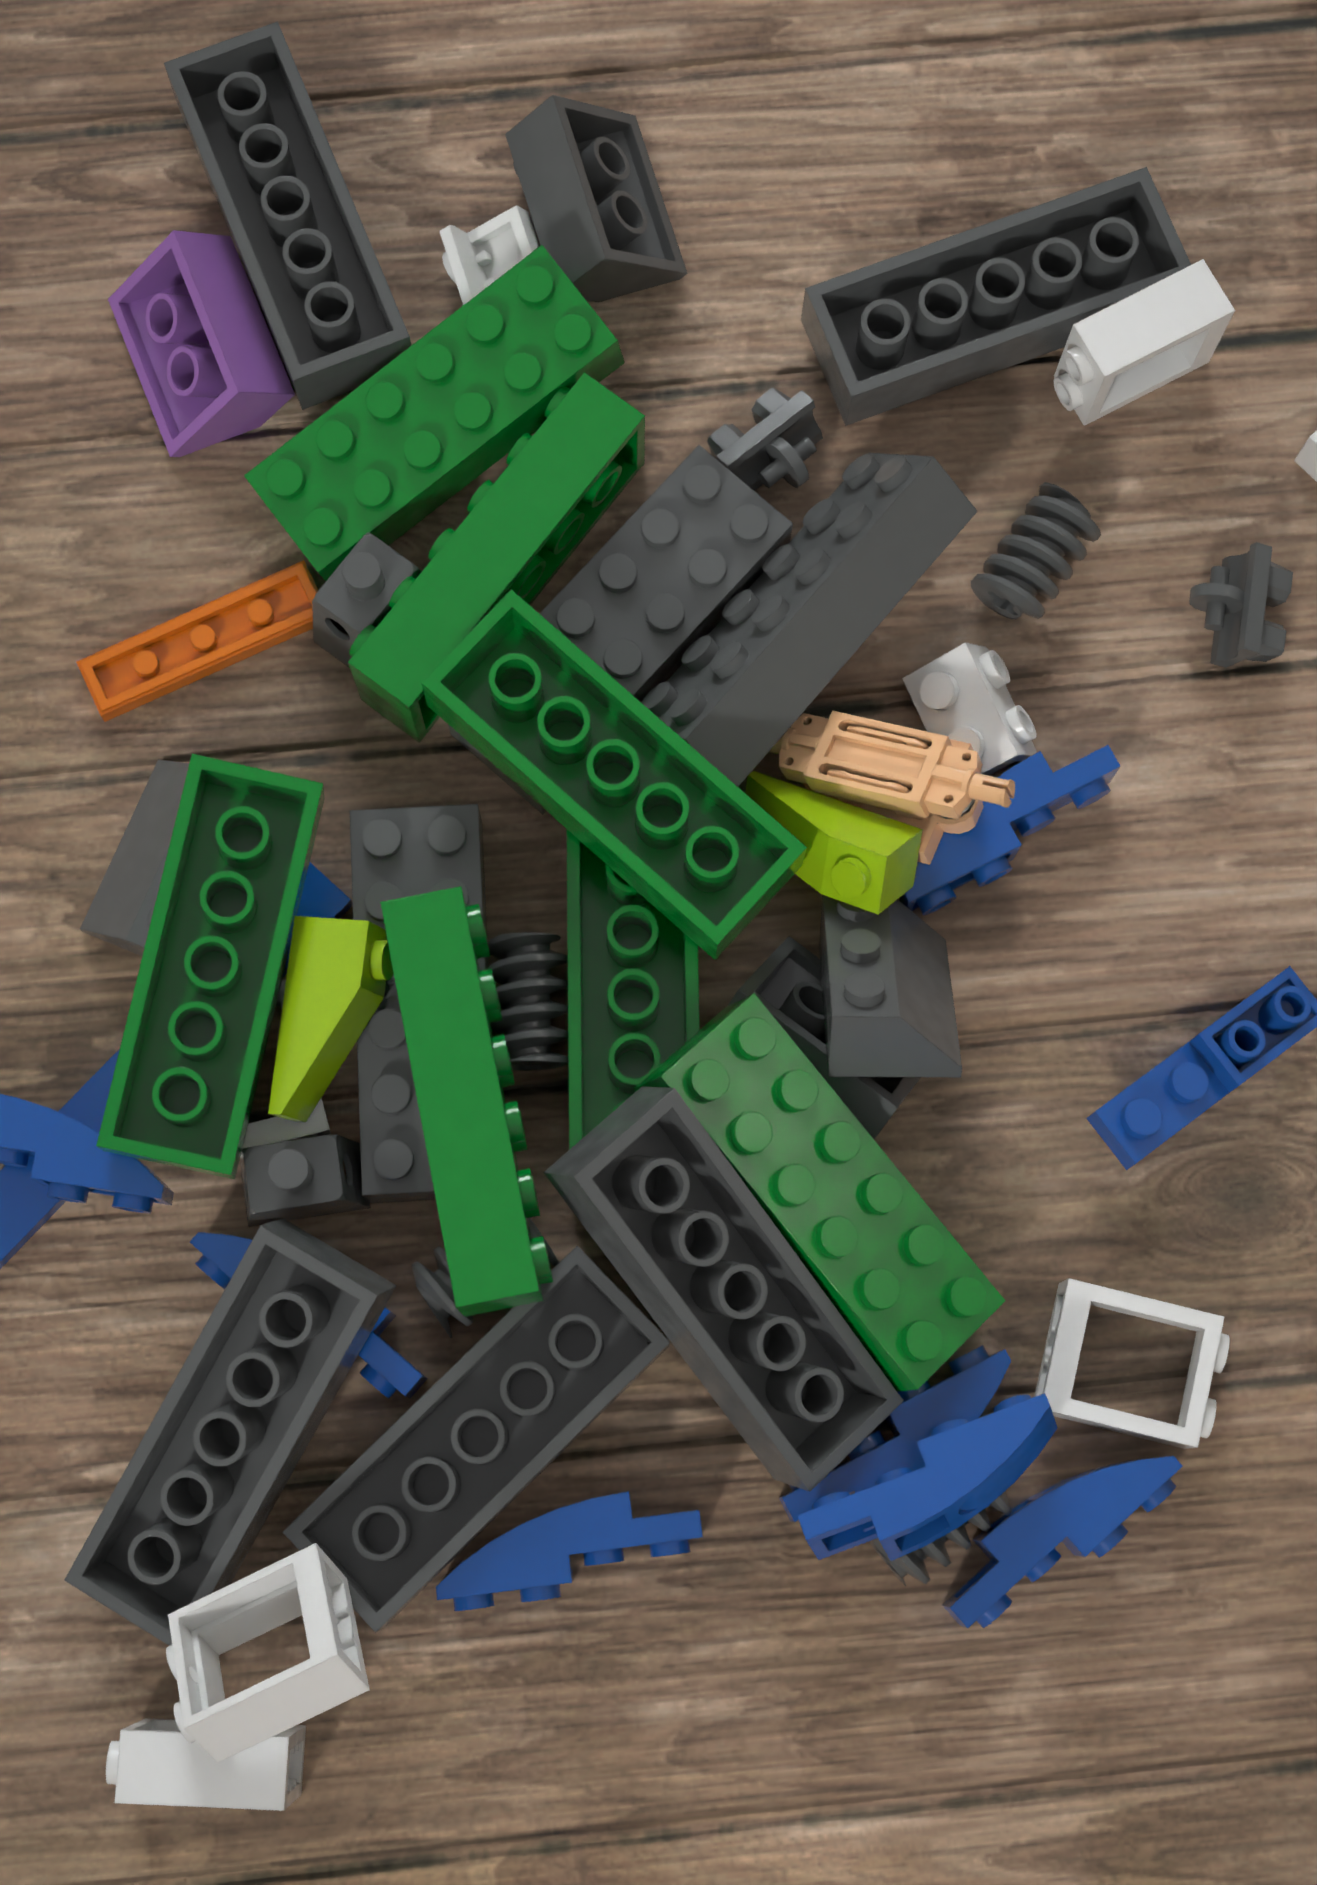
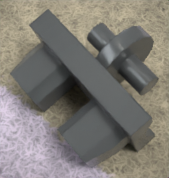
[707,388,823,491]
[1189,542,1293,668]

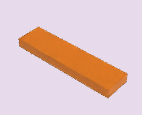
[76,560,318,722]

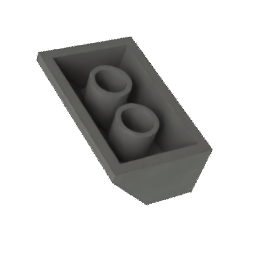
[505,95,688,302]
[80,759,189,956]
[819,895,962,1078]
[728,936,921,1140]

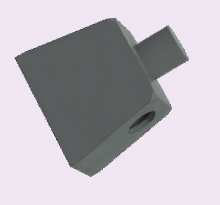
[312,532,422,668]
[240,1134,371,1227]

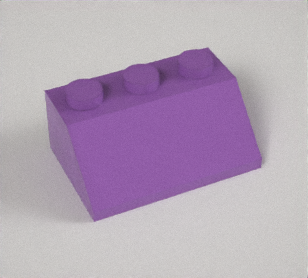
[108,230,295,457]

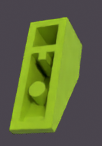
[745,771,923,915]
[268,916,394,1122]

